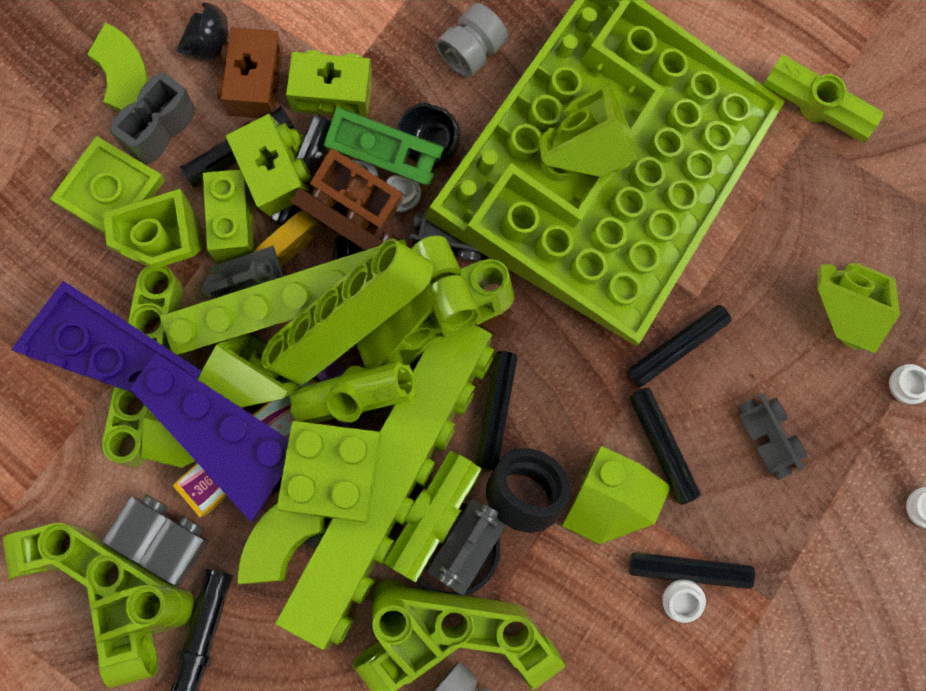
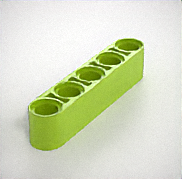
[261,238,433,385]
[102,266,183,468]

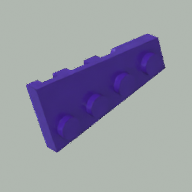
[11,281,202,393]
[130,353,289,522]

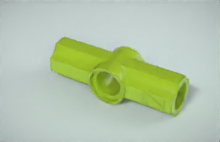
[763,54,884,143]
[290,361,416,423]
[384,451,481,583]

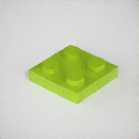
[50,136,165,235]
[277,421,382,523]

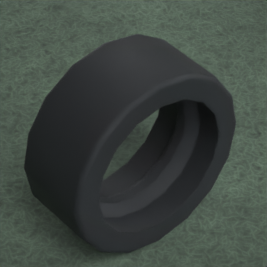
[486,448,571,533]

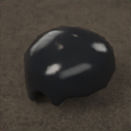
[176,2,228,62]
[397,102,461,165]

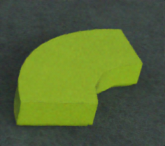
[87,22,149,112]
[238,503,326,584]

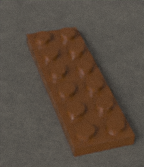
[290,187,518,338]

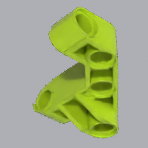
[356,236,514,372]
[2,523,197,688]
[352,579,567,691]

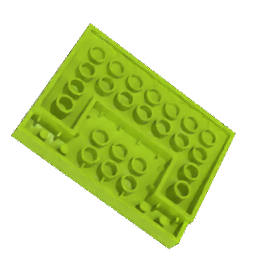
[424,0,785,346]

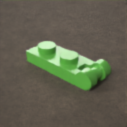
[324,107,444,185]

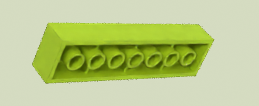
[275,325,495,650]

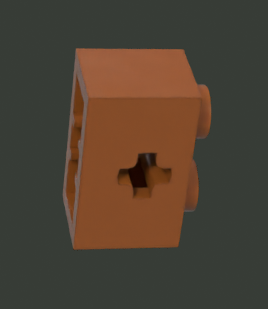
[217,27,283,118]
[310,148,406,229]

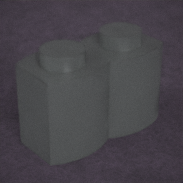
[110,72,196,165]
[102,494,209,586]

